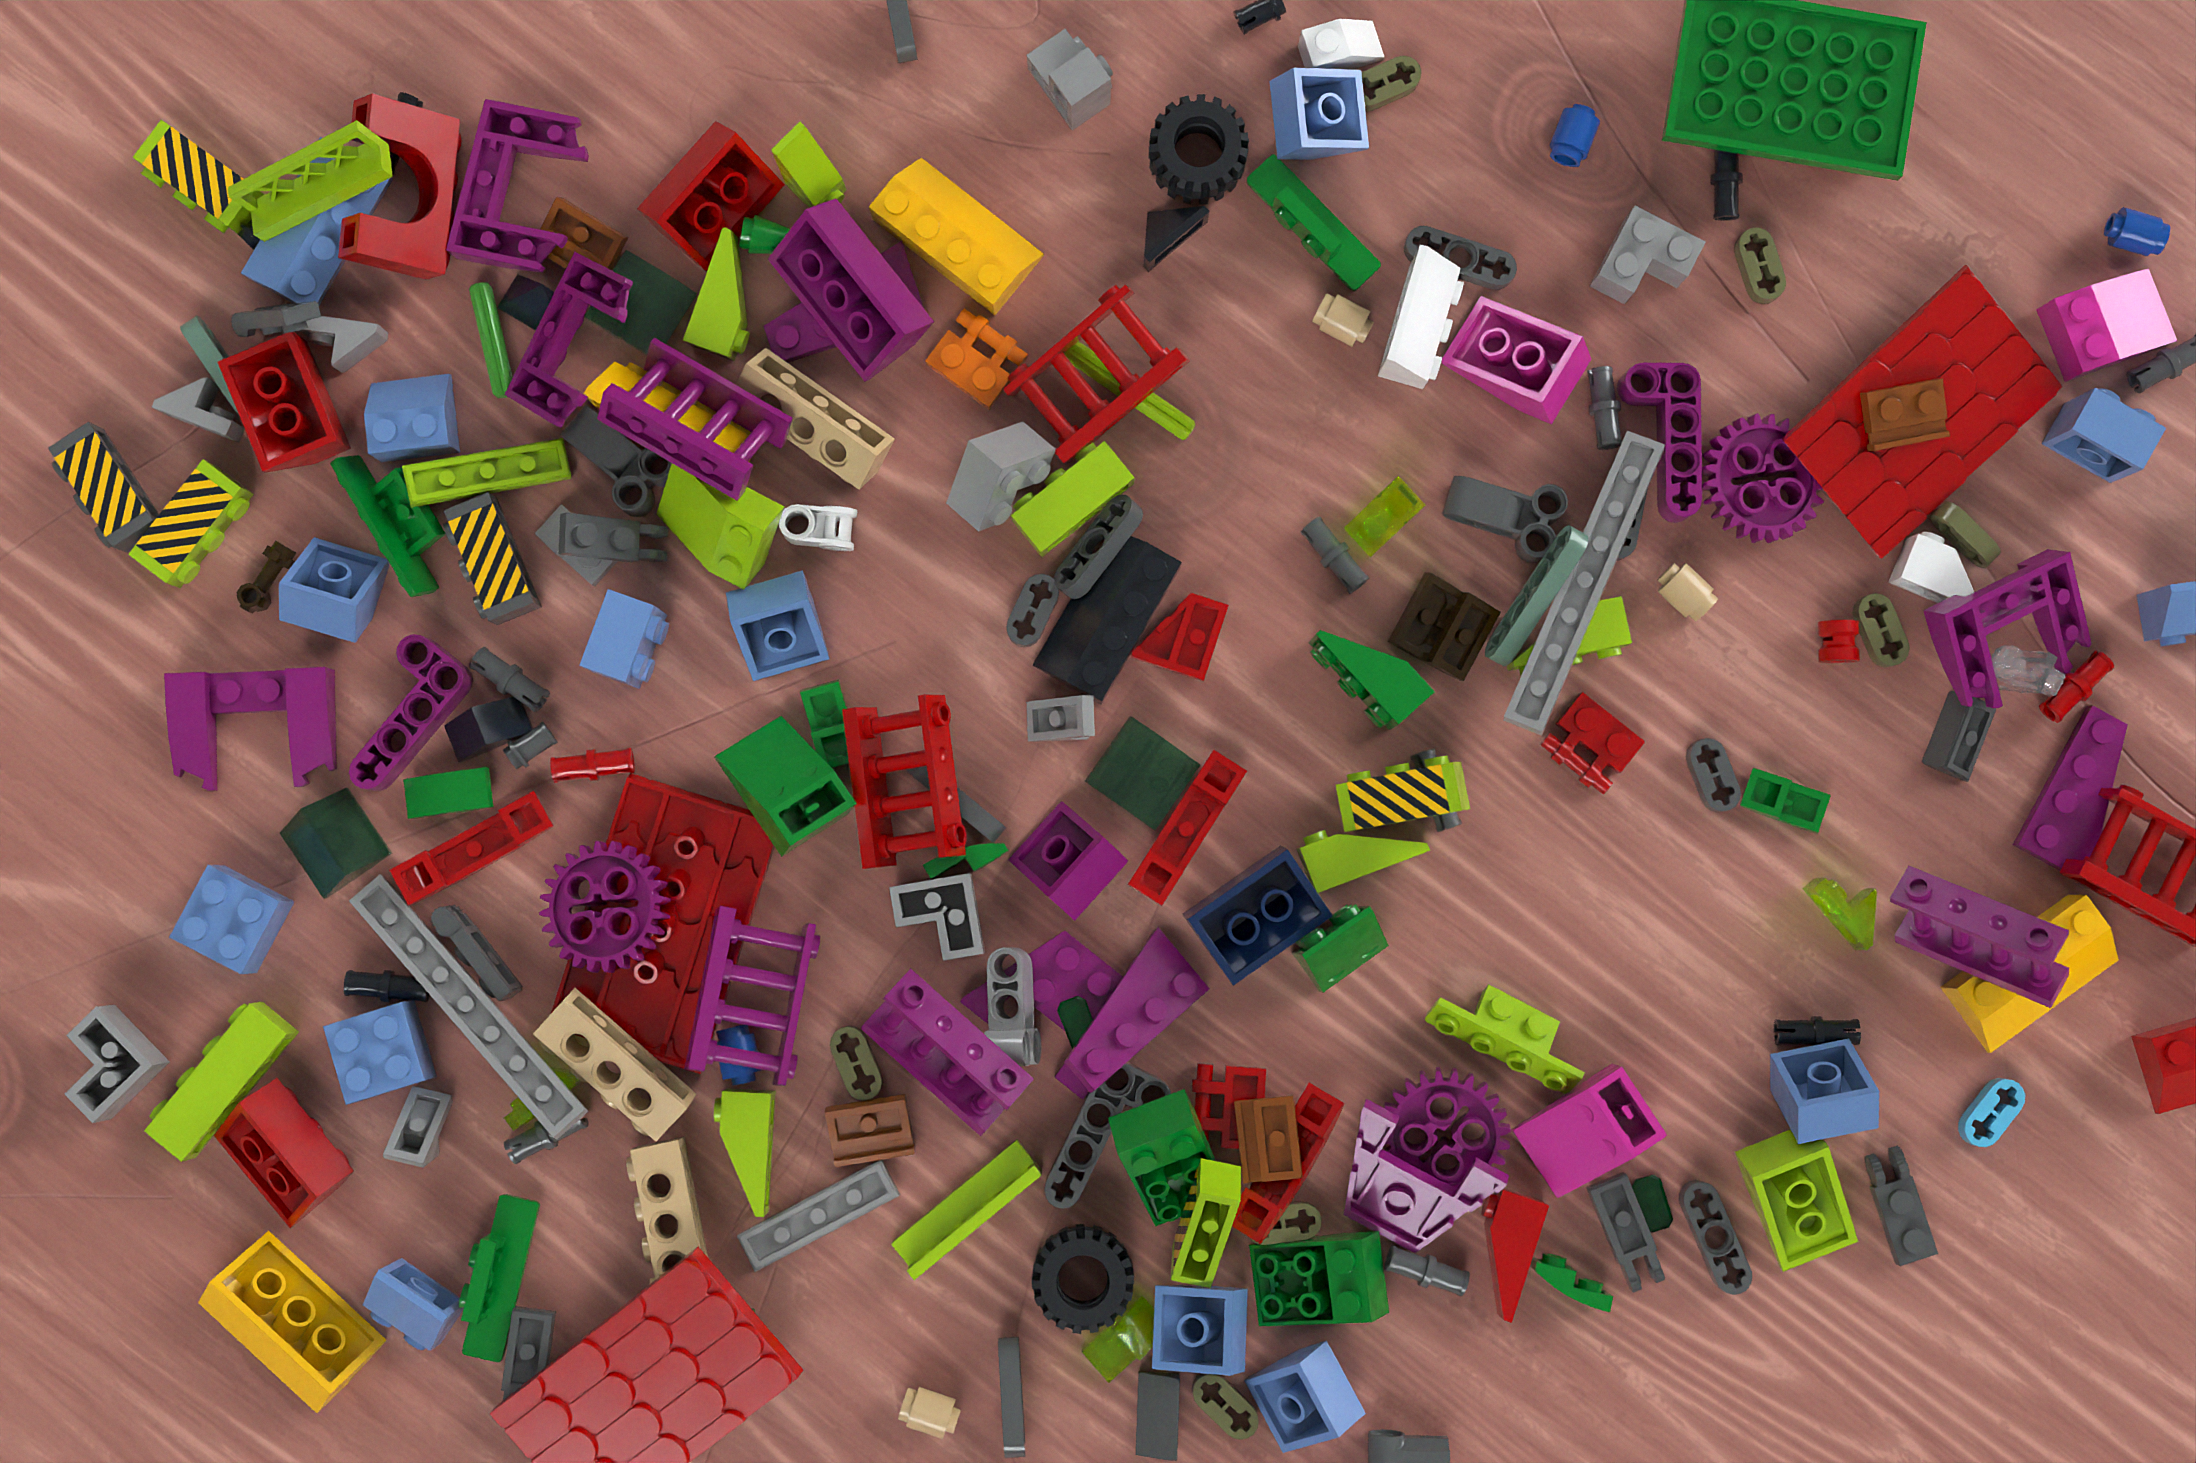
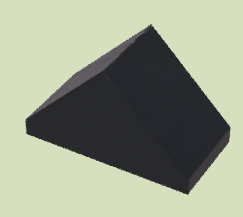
[444,697,533,763]

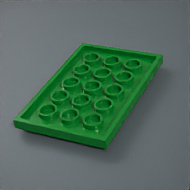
[1662,0,1927,181]

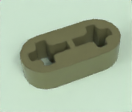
[1361,56,1421,112]
[1734,228,1786,304]
[1930,501,2001,568]
[1852,593,1910,668]
[830,1026,883,1101]
[1250,1201,1322,1245]
[1192,1373,1259,1440]

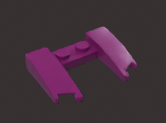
[446,99,589,272]
[504,252,633,428]
[1923,549,2092,708]
[164,667,337,791]

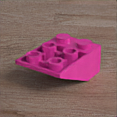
[1512,1063,1668,1198]

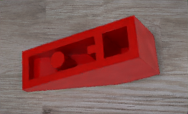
[1481,1188,1549,1323]

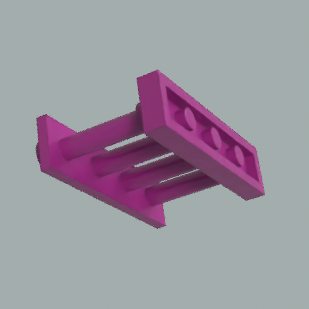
[597,338,793,501]
[1890,866,2069,1008]
[684,906,820,1086]
[860,968,1034,1136]

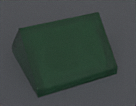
[280,788,393,899]

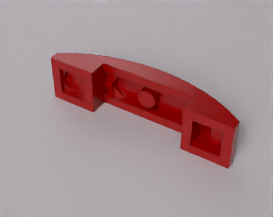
[1128,750,1247,906]
[389,791,554,906]
[1232,1083,1344,1244]

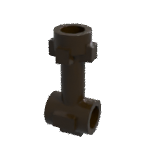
[236,540,296,614]

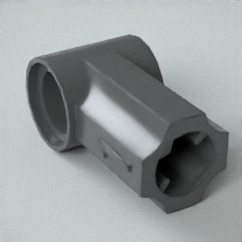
[1368,1429,1450,1463]

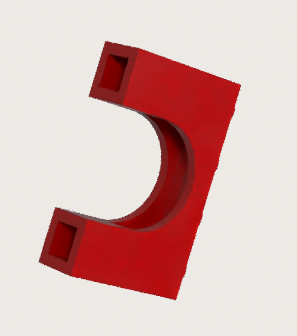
[338,93,462,280]

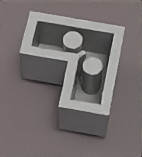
[1026,29,1113,130]
[1590,205,1706,304]
[946,421,1056,532]
[889,873,985,961]
[65,1005,170,1123]

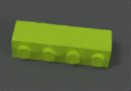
[144,1002,299,1162]

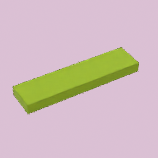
[402,438,571,507]

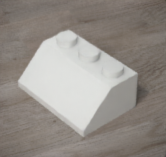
[1378,244,1464,389]

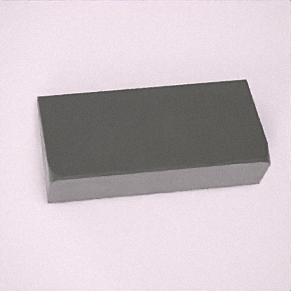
[1922,691,1996,782]
[1136,1372,1180,1461]

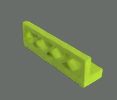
[228,120,393,242]
[891,1139,1042,1280]

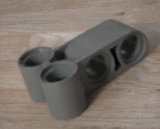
[560,404,672,517]
[1442,476,1568,563]

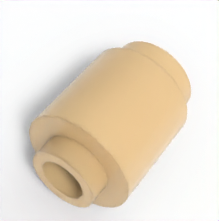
[1312,294,1374,347]
[1658,563,1718,622]
[898,1387,961,1439]

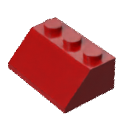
[637,121,785,272]
[217,332,351,473]
[2131,1017,2196,1114]
[214,1078,354,1228]

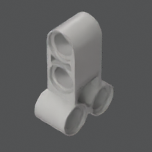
[984,947,1041,1066]

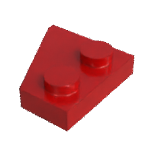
[1131,593,1229,682]

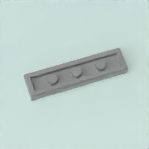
[737,1160,900,1272]

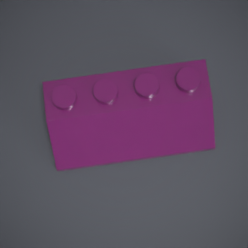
[768,198,934,382]

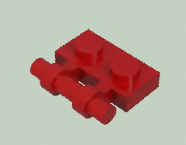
[1540,692,1645,794]
[1192,1063,1266,1149]

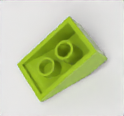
[656,463,784,590]
[1735,1129,1858,1272]

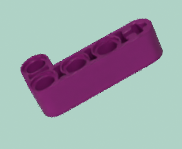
[1617,362,1702,523]
[349,634,473,791]

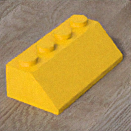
[869,157,1044,316]
[584,361,751,462]
[1940,895,2119,1053]
[198,1230,386,1413]

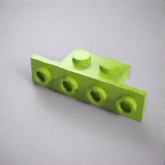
[1425,984,1585,1094]

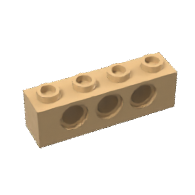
[736,348,895,489]
[533,988,697,1141]
[626,1136,708,1284]

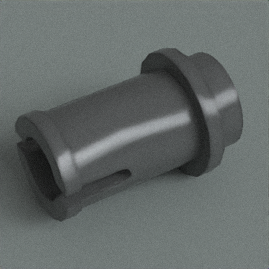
[503,722,558,769]

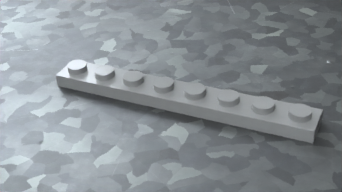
[1503,431,1665,736]
[349,874,589,1139]

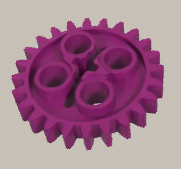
[1702,413,1824,543]
[539,841,671,973]
[1384,1067,1511,1188]

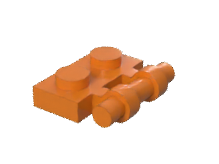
[925,308,1029,410]

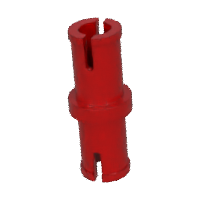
[2039,650,2114,723]
[550,748,635,783]

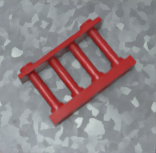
[1003,285,1190,464]
[842,694,967,869]
[2059,785,2196,947]

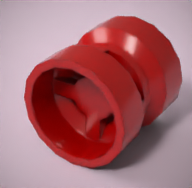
[1818,620,1860,663]

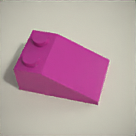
[2036,268,2177,382]
[1441,296,1591,424]

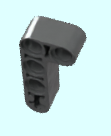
[1044,1062,1171,1209]

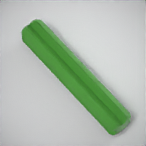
[469,282,513,398]

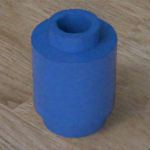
[1550,104,1600,167]
[2104,207,2170,256]
[716,1024,762,1086]

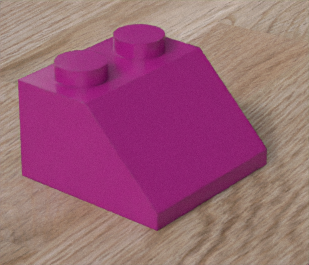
[1008,801,1128,921]

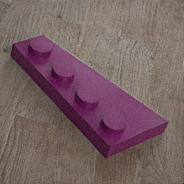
[763,241,924,363]
[2013,705,2128,871]
[1064,927,1210,1093]

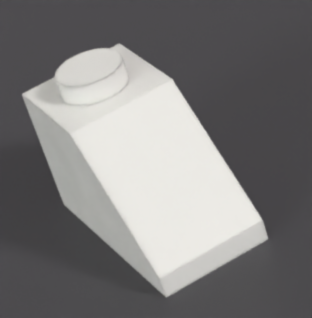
[1298,19,1385,70]
[1888,532,1974,603]

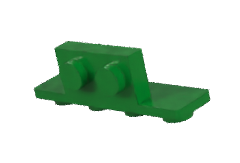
[1246,154,1381,292]
[330,455,446,597]
[459,1194,540,1363]

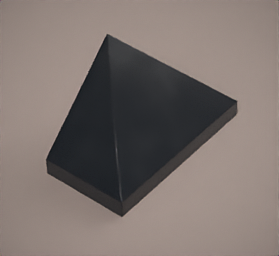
[1143,206,1210,272]
[497,274,586,335]

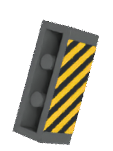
[48,422,159,553]
[443,492,542,625]

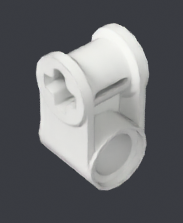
[779,504,857,551]

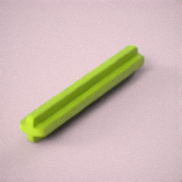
[1065,342,1195,440]

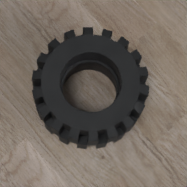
[1148,94,1249,205]
[1032,1224,1134,1334]

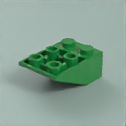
[1309,630,1435,730]
[714,716,857,857]
[1292,904,1389,993]
[1108,1089,1216,1226]
[1249,1231,1389,1326]

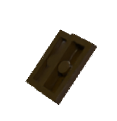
[1388,572,1501,681]

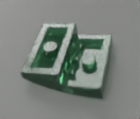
[584,250,697,356]
[1085,716,1200,830]

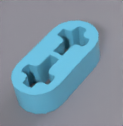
[1958,1078,2025,1147]

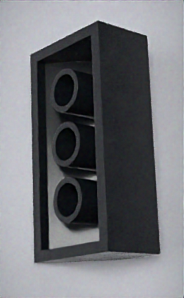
[1033,529,1182,705]

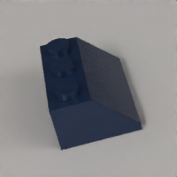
[1182,845,1333,986]

